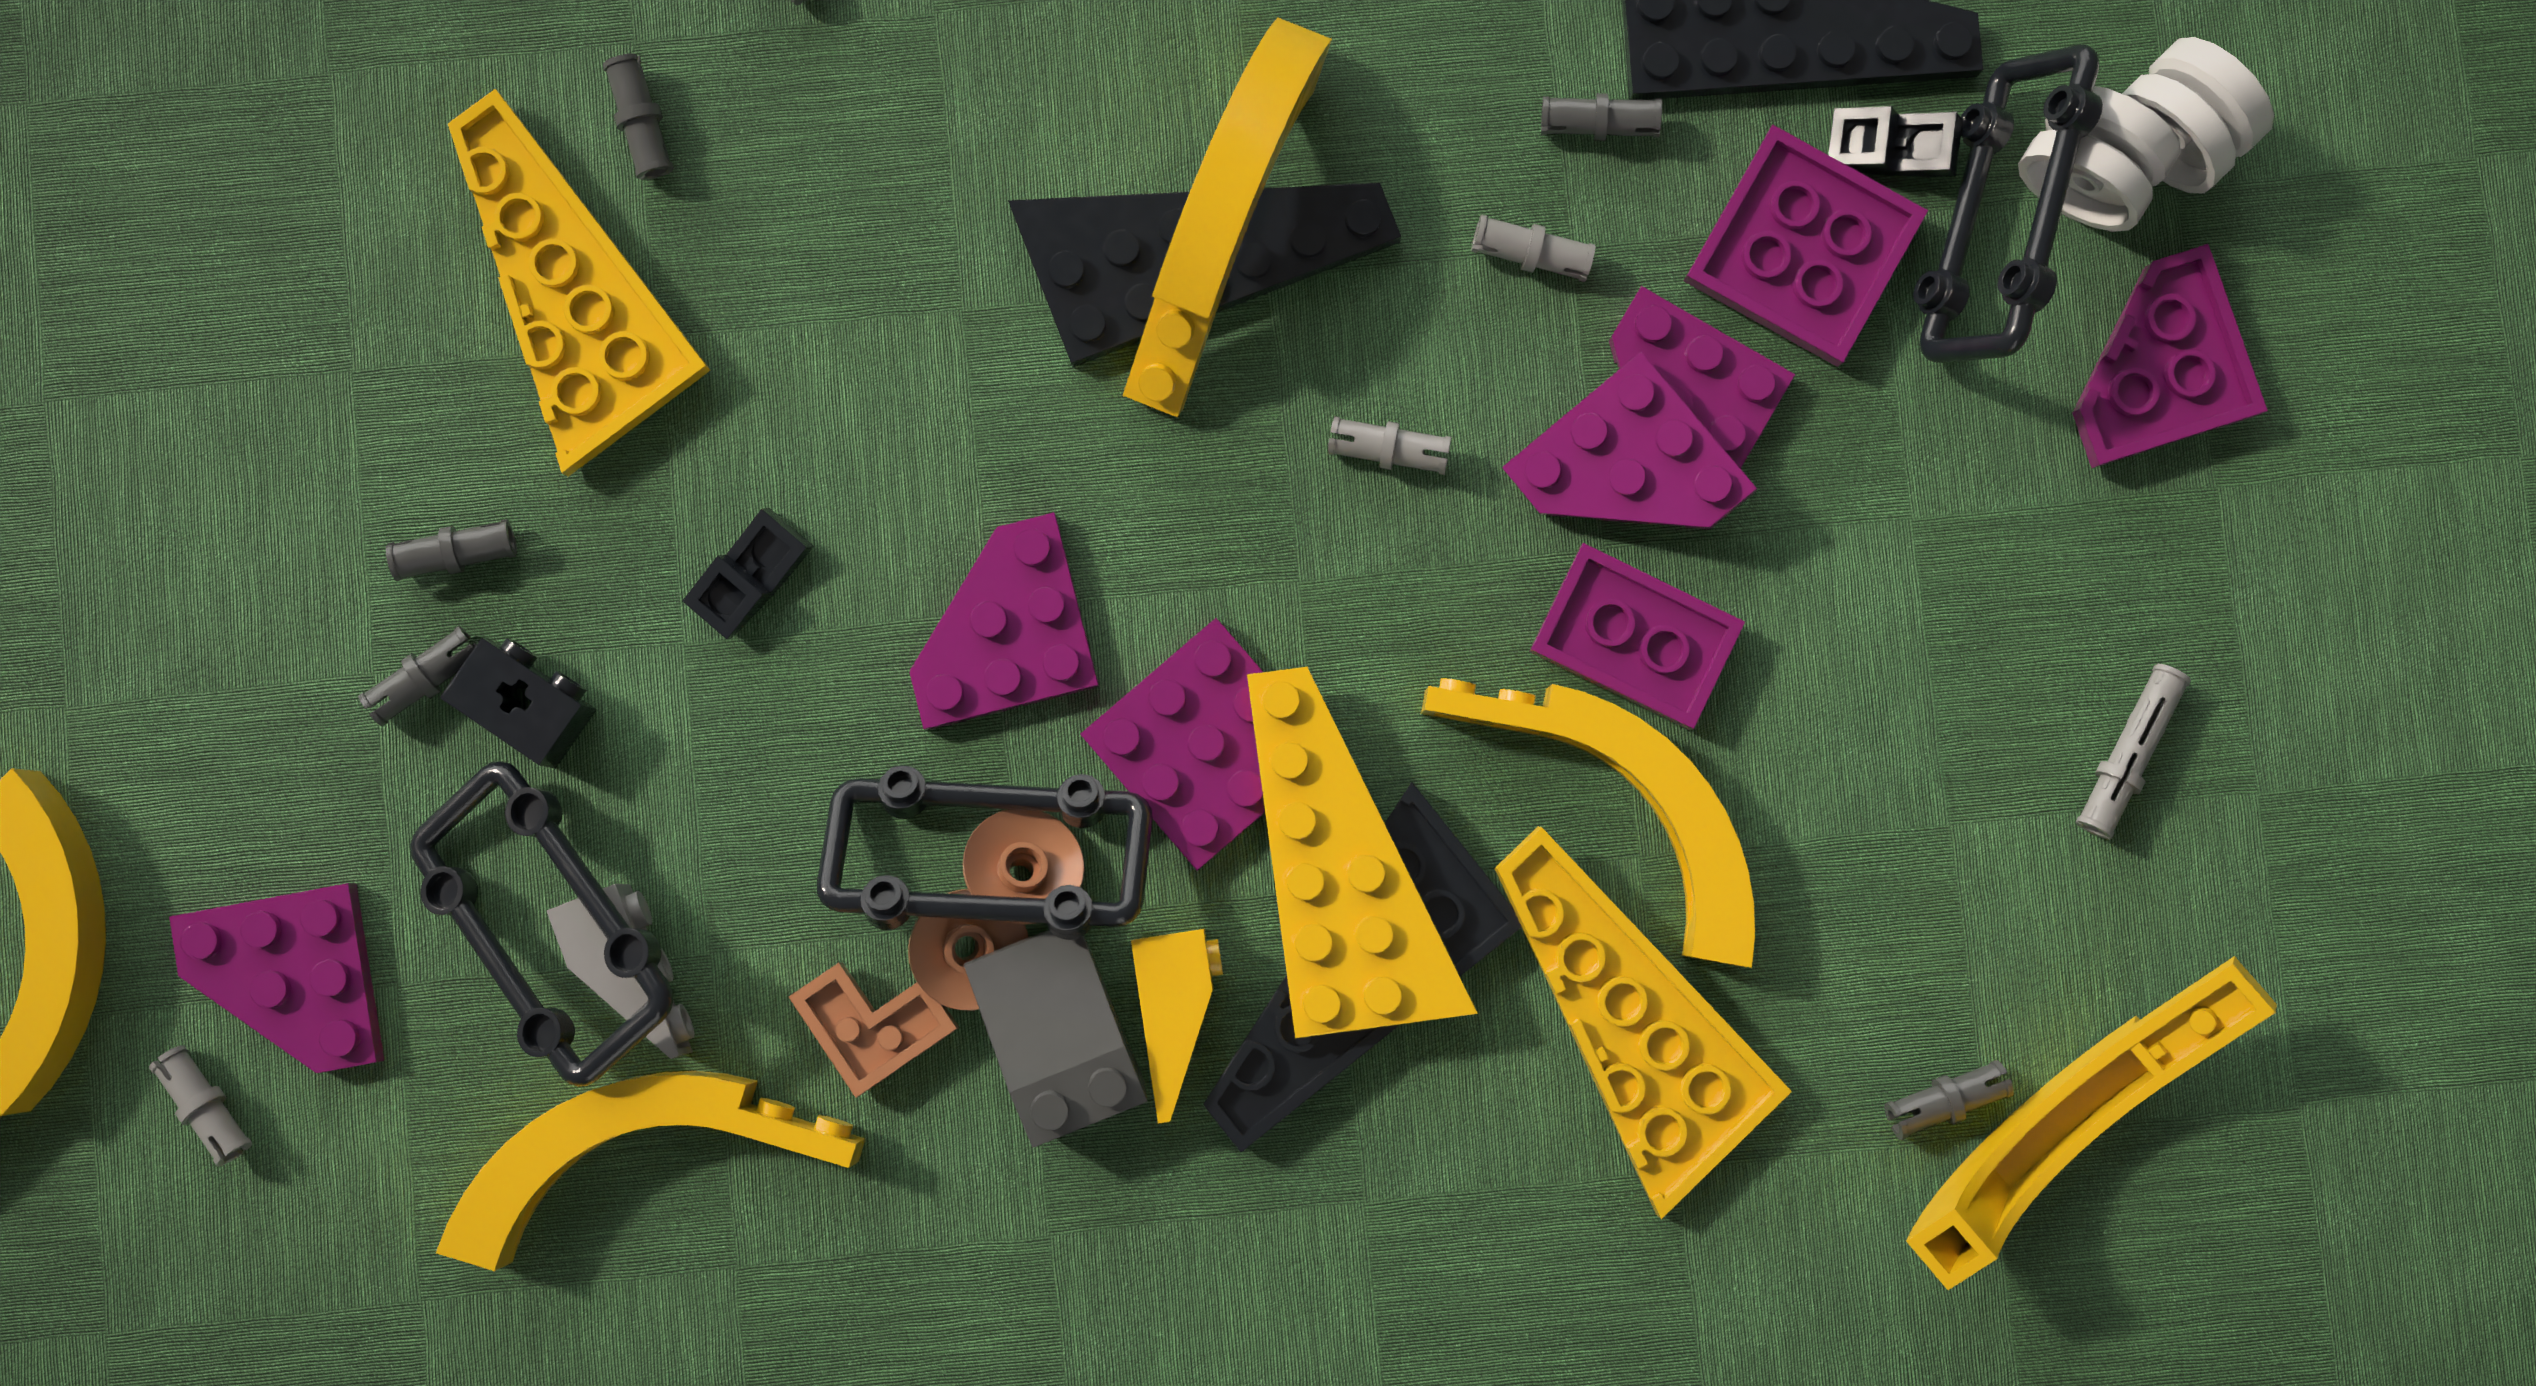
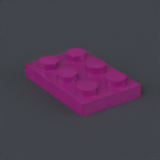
[1529,543,1745,731]

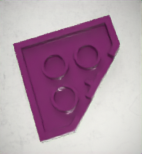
[2072,244,2268,469]
[1609,286,1795,469]
[1502,352,1757,529]
[909,512,1099,731]
[169,883,385,1073]

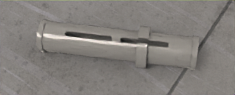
[2075,663,2191,839]

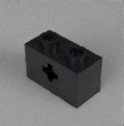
[440,637,597,769]

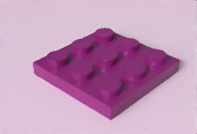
[1684,124,1928,367]
[1080,618,1265,871]

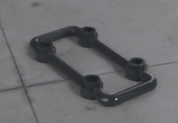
[1913,44,2103,363]
[410,761,673,1087]
[817,765,1153,940]

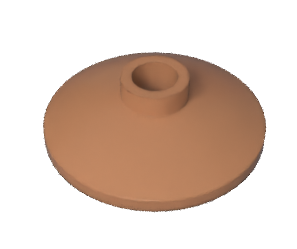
[962,810,1084,924]
[908,889,1028,1010]

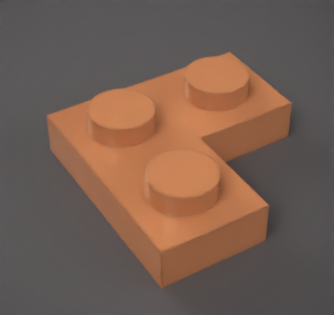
[789,962,959,1098]

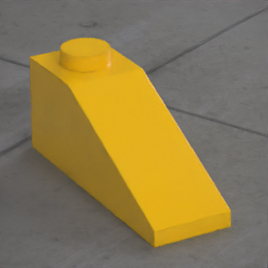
[1131,928,1223,1124]

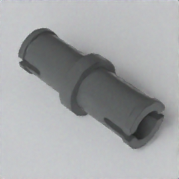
[603,54,674,180]
[1541,93,1662,141]
[386,519,517,581]
[358,625,477,727]
[1884,1060,2014,1140]

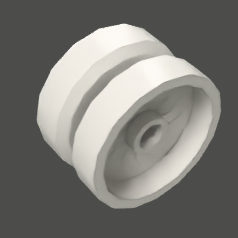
[2122,37,2274,193]
[2018,86,2180,232]

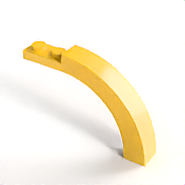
[1123,18,1332,417]
[1421,678,1755,968]
[0,768,106,1118]
[1906,956,2277,1290]
[436,1071,866,1271]

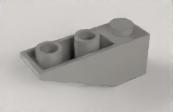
[546,884,694,1059]

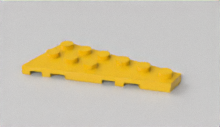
[448,89,711,477]
[1247,667,1478,1038]
[1495,826,1792,1219]

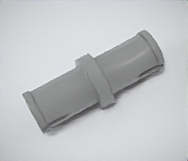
[1471,214,1596,282]
[1328,416,1452,475]
[149,1045,253,1167]

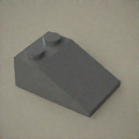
[964,929,1147,1148]

